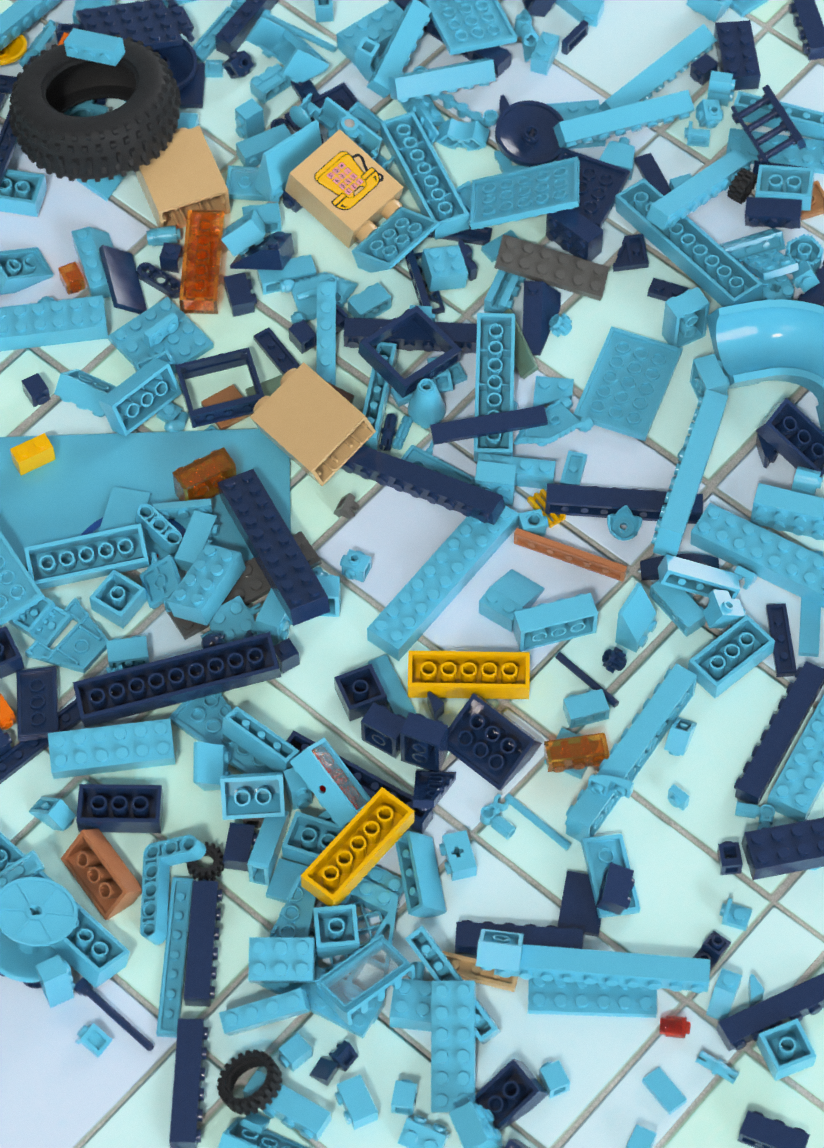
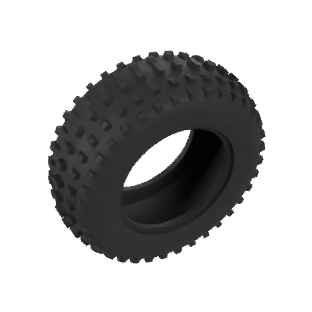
[9,34,181,182]

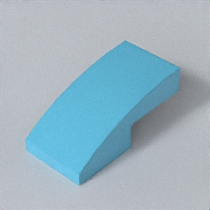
[427,357,453,393]

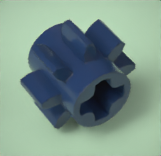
[602,647,627,673]

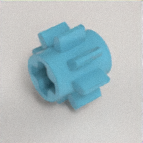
[549,313,572,337]

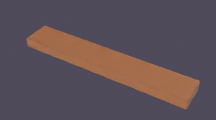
[514,528,627,582]

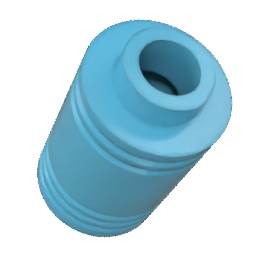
[146,225,181,247]

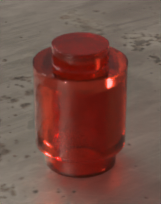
[659,1015,691,1038]

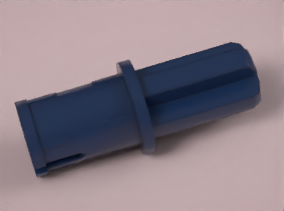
[379,413,397,451]

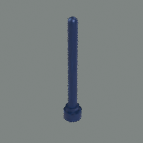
[74,977,154,1051]

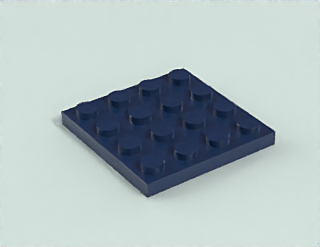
[556,148,630,228]

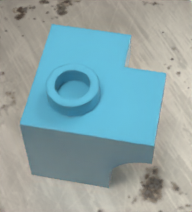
[703,590,745,629]

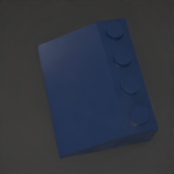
[448,693,542,791]

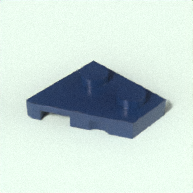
[613,234,649,272]

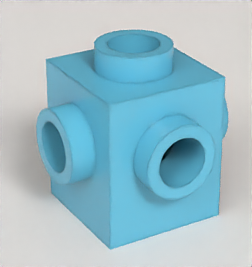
[696,99,723,129]
[340,549,372,583]

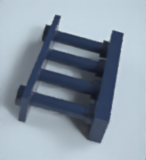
[731,84,806,165]

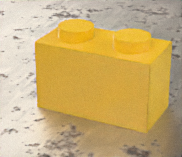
[10,433,56,475]

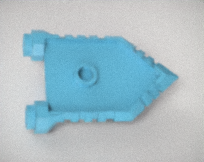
[279,272,358,324]
[514,396,594,446]

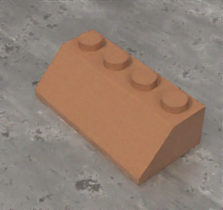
[60,829,142,920]

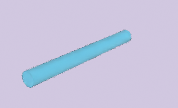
[504,793,571,851]

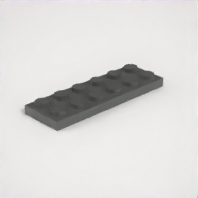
[494,234,609,301]

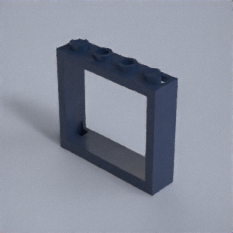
[358,306,462,398]
[175,347,264,428]

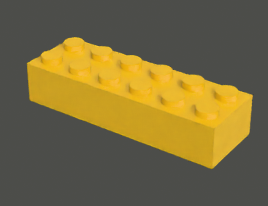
[408,651,530,699]
[301,787,415,906]

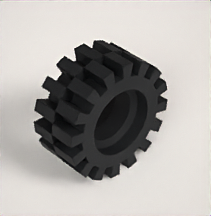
[727,168,757,204]
[186,842,224,881]

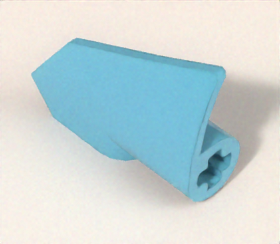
[514,9,539,62]

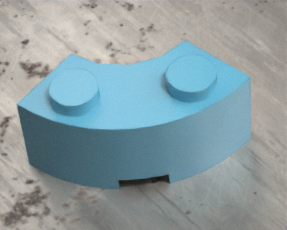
[436,118,490,151]

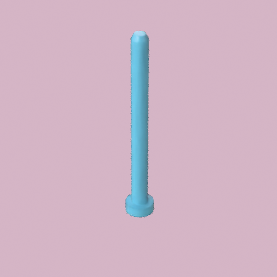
[261,9,337,52]

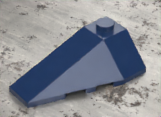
[522,281,561,356]

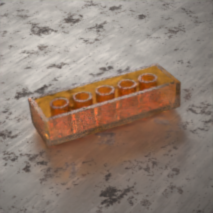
[179,210,226,314]

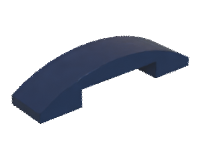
[640,554,720,581]

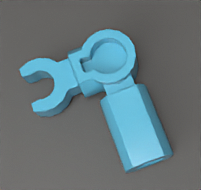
[480,794,516,840]
[735,801,775,830]

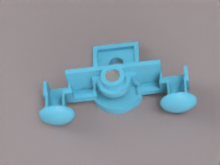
[289,93,395,171]

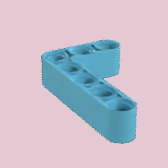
[140,835,206,945]

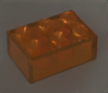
[172,447,236,501]

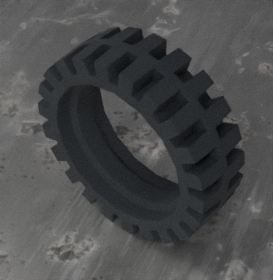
[217,1049,283,1115]

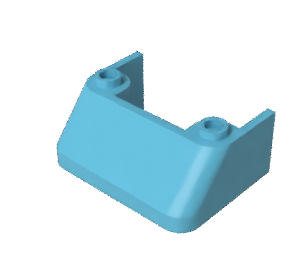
[245,16,330,84]

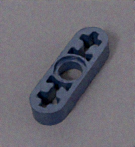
[137,262,184,299]

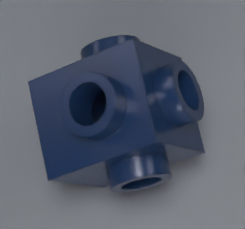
[222,50,254,79]

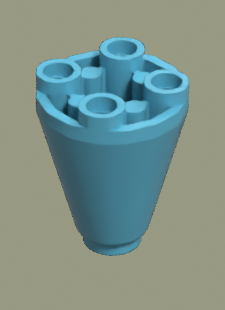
[408,378,446,429]

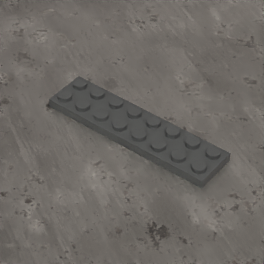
[165,531,322,640]

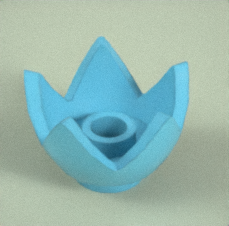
[607,505,642,541]

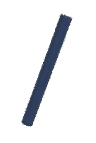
[555,652,620,708]

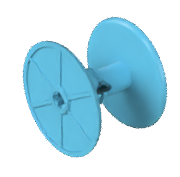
[0,877,78,983]

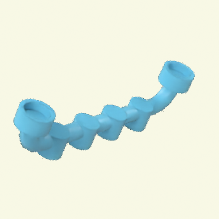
[413,66,498,127]

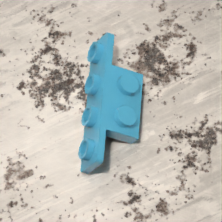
[400,96,445,145]

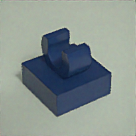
[329,1040,359,1072]

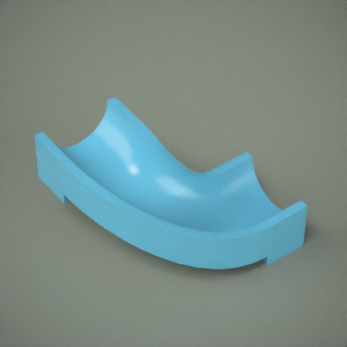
[706,299,824,432]

